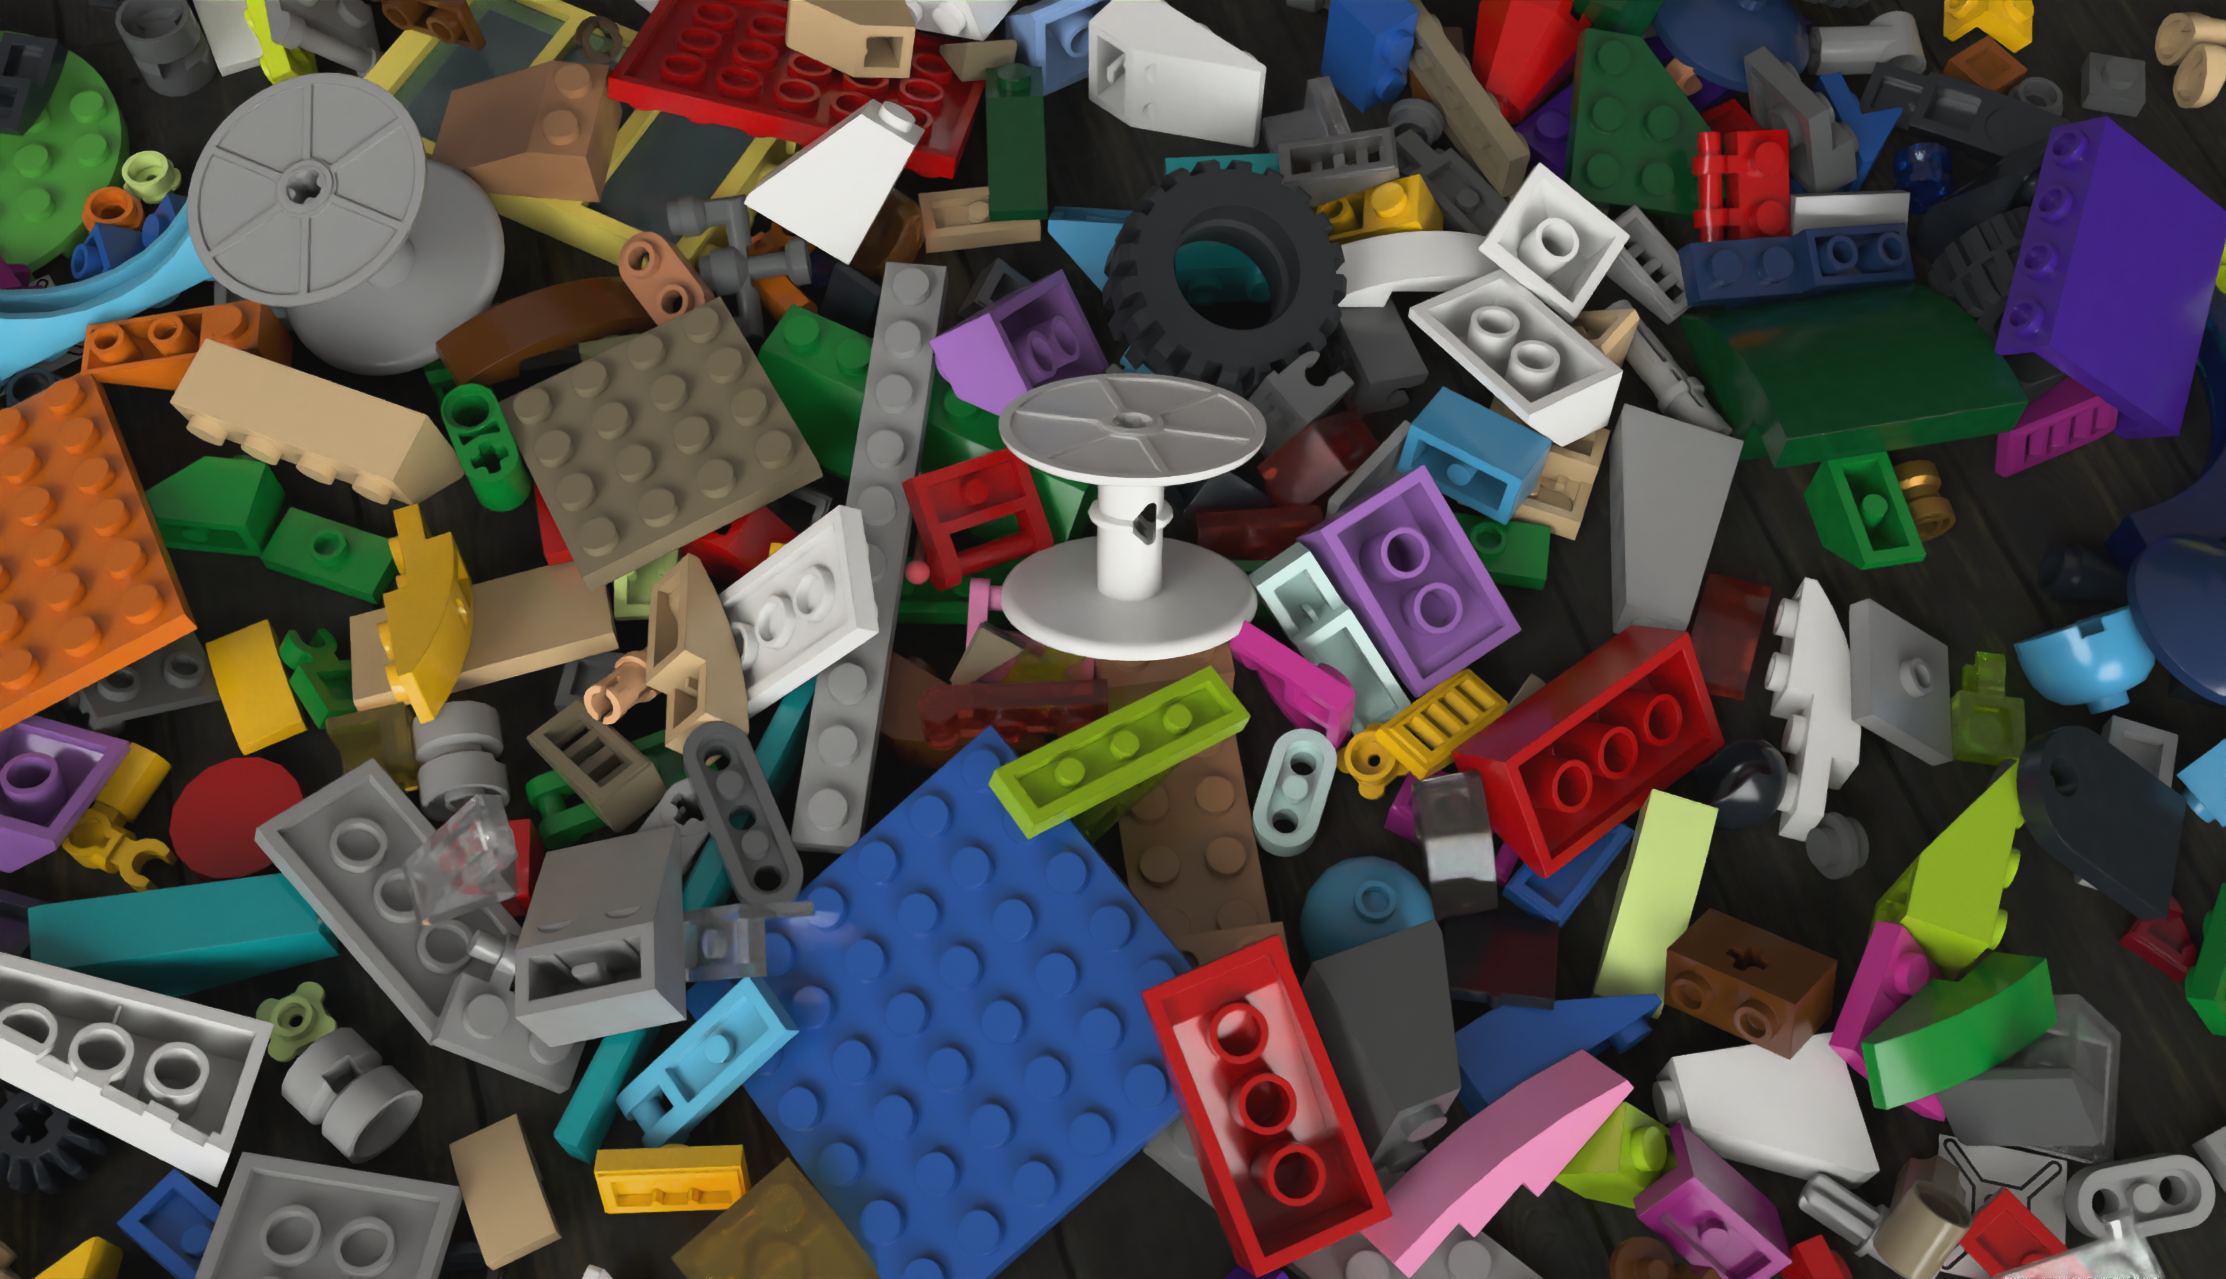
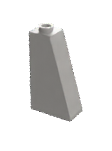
[1609,403,1744,634]

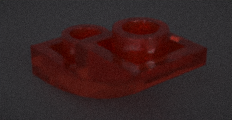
[1690,573,1773,701]

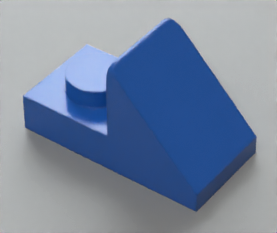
[1813,72,1903,192]

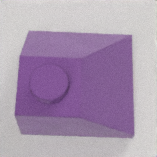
[0,715,131,873]

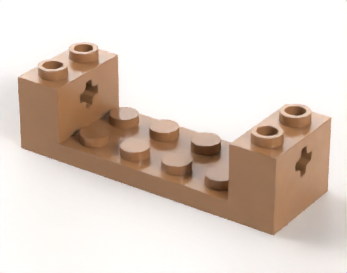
[1094,640,1290,968]

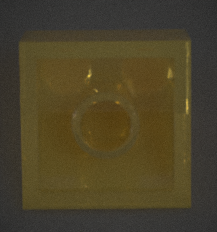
[671,1157,880,1279]

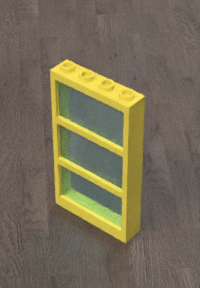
[363,0,804,276]

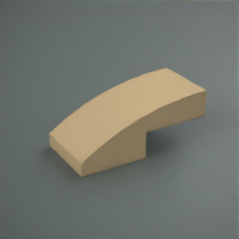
[449,1114,562,1271]

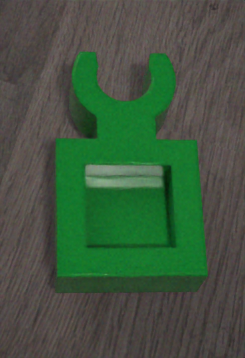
[279,628,381,729]

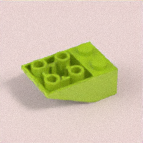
[1865,759,2025,981]

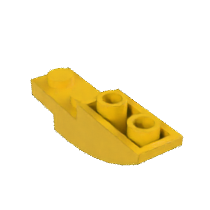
[377,503,474,724]

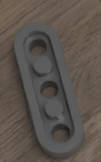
[683,721,803,915]

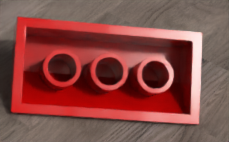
[1451,625,1725,878]

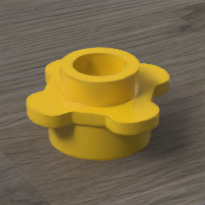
[1337,723,1410,800]

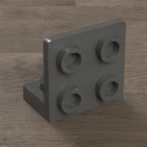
[52,631,221,738]

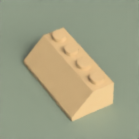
[170,338,465,505]

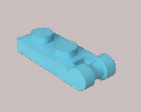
[615,974,800,1148]

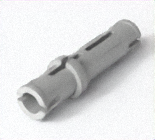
[1605,300,1733,436]

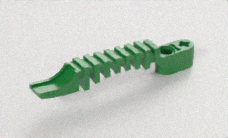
[423,358,532,512]

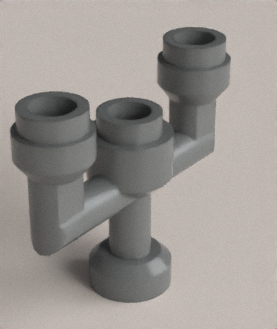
[667,194,813,342]

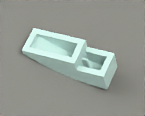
[1248,541,1411,736]

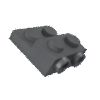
[1743,46,1859,193]

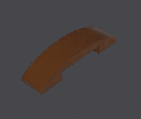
[436,277,677,387]

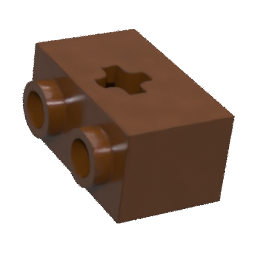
[1664,908,1838,1060]

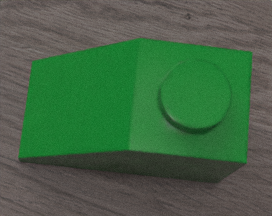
[1804,451,1926,570]
[145,455,286,557]

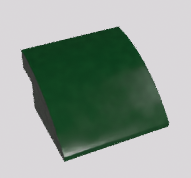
[1679,282,2030,469]

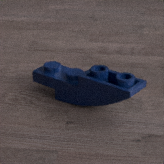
[1678,223,1915,308]

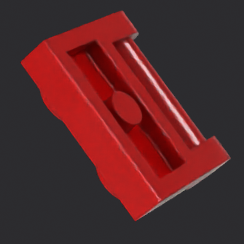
[902,448,1054,591]

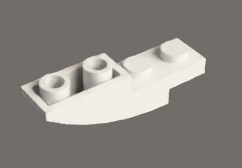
[1765,577,1861,842]

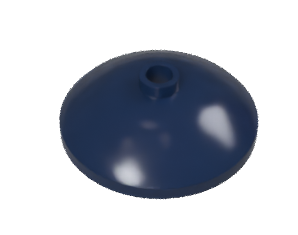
[1652,0,1810,93]
[2127,534,2226,706]

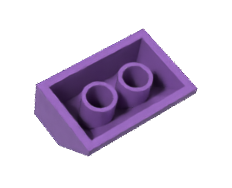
[929,269,1109,416]

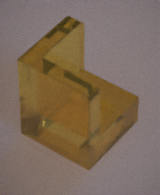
[326,702,421,792]

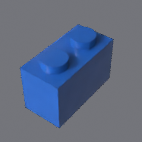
[1321,0,1419,113]

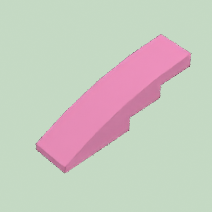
[1359,1049,1634,1279]

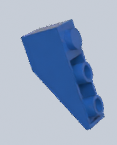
[1455,993,1662,1117]

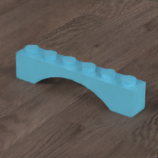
[0,198,216,387]

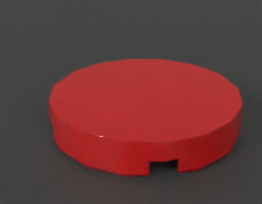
[169,757,307,882]

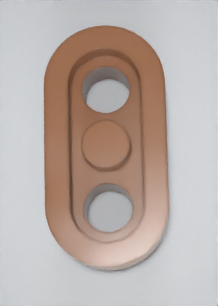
[618,232,715,326]

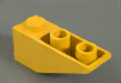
[1311,174,1444,245]

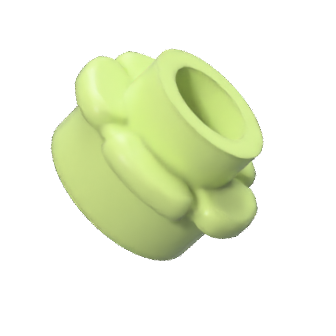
[122,151,182,204]

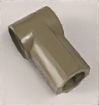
[1872,1154,1974,1279]

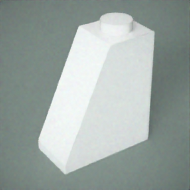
[744,99,925,265]
[1652,1032,1880,1190]

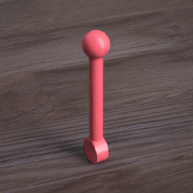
[905,530,930,585]

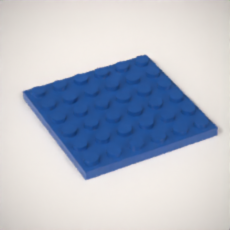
[686,725,1195,1279]

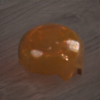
[852,187,925,278]

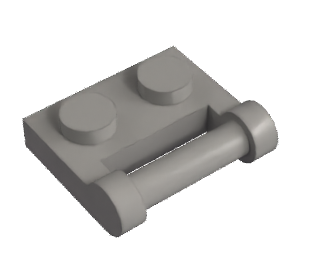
[265,0,385,78]

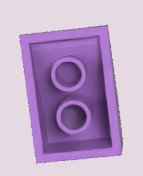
[1296,465,1522,698]

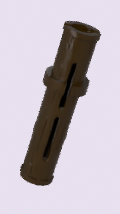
[574,15,623,64]

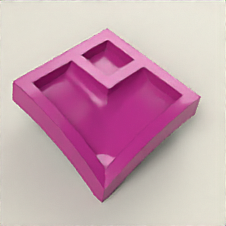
[1230,620,1356,754]
[1828,921,1948,1122]

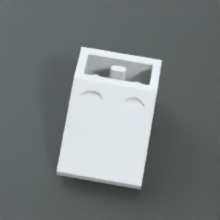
[1089,0,1266,148]

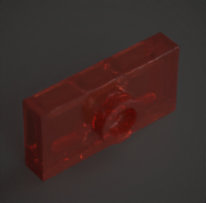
[1195,505,1324,561]

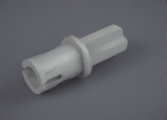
[1797,1173,1944,1279]

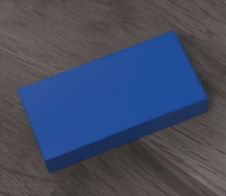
[1501,822,1635,932]

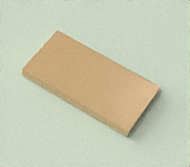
[350,561,619,717]

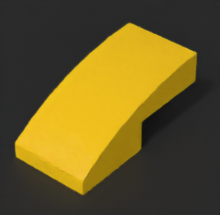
[205,619,308,756]

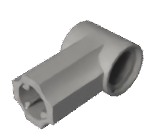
[1807,11,1927,76]

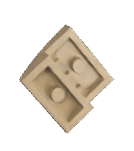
[1457,395,1610,541]

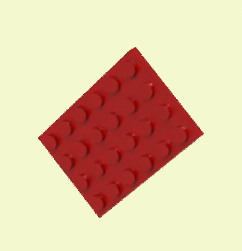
[608,0,986,179]

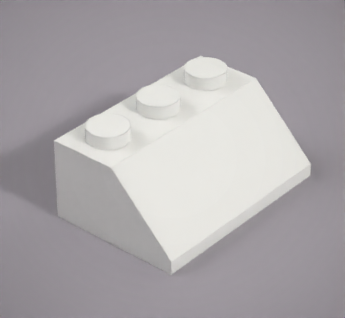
[1408,268,1623,447]

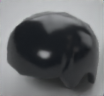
[1680,738,1788,832]

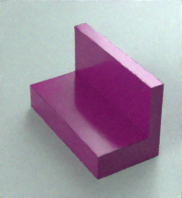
[1633,1121,1793,1279]

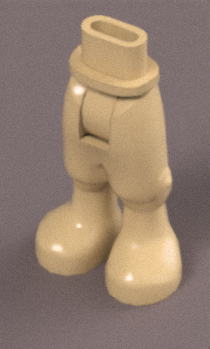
[2155,12,2226,109]

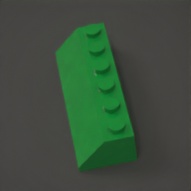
[758,304,1098,558]

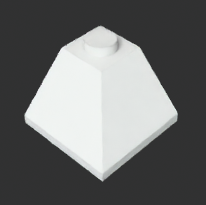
[1478,162,1630,323]

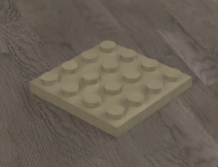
[498,296,823,592]

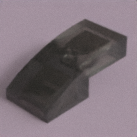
[1411,769,1498,921]

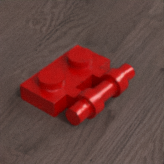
[1691,129,1791,242]

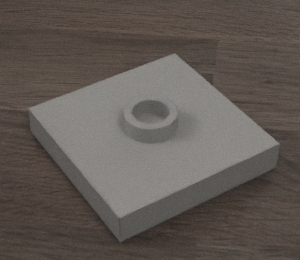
[1849,598,1953,766]

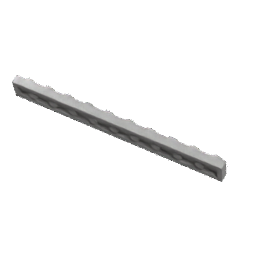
[791,262,949,854]

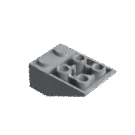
[515,825,687,1047]

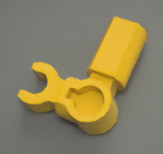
[61,742,178,892]

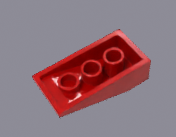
[1140,934,1393,1278]

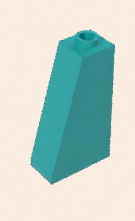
[28,873,339,998]

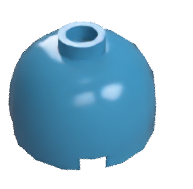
[2013,605,2155,714]
[1298,855,1435,965]

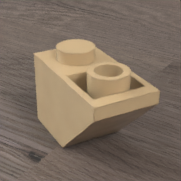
[785,0,916,78]

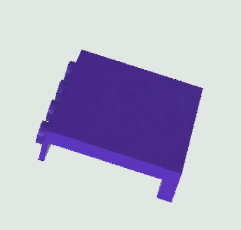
[1994,116,2226,440]

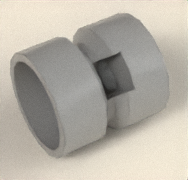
[411,701,510,823]
[282,1028,423,1164]

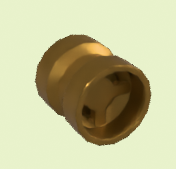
[1893,460,1956,542]

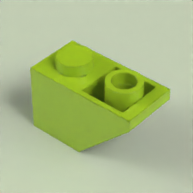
[1554,1102,1678,1209]

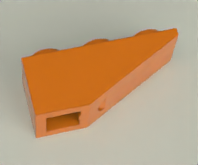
[80,300,294,391]

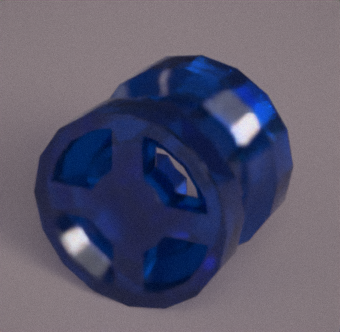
[1893,142,1954,215]

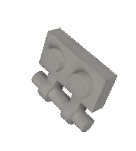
[429,929,586,1094]

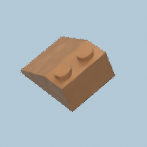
[431,61,623,203]

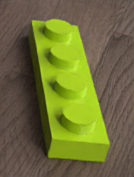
[988,665,1251,840]

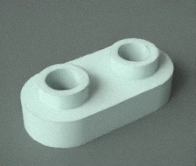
[1252,728,1337,857]

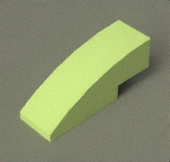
[1591,789,1719,1019]

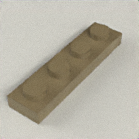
[1408,0,1531,198]

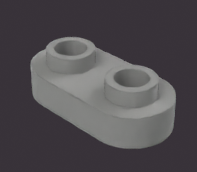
[2064,1153,2216,1242]

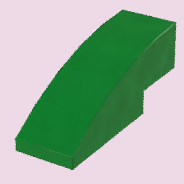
[1861,952,2058,1110]

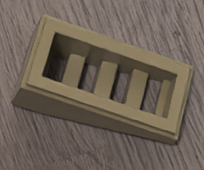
[526,697,667,833]

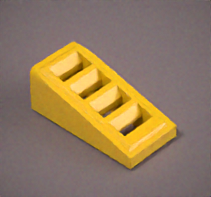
[1373,668,1509,781]

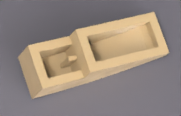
[645,553,749,766]

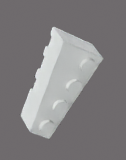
[0,952,274,1188]

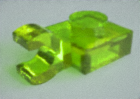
[1950,651,2026,766]

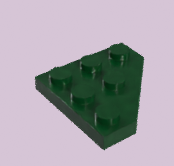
[1564,28,1727,222]

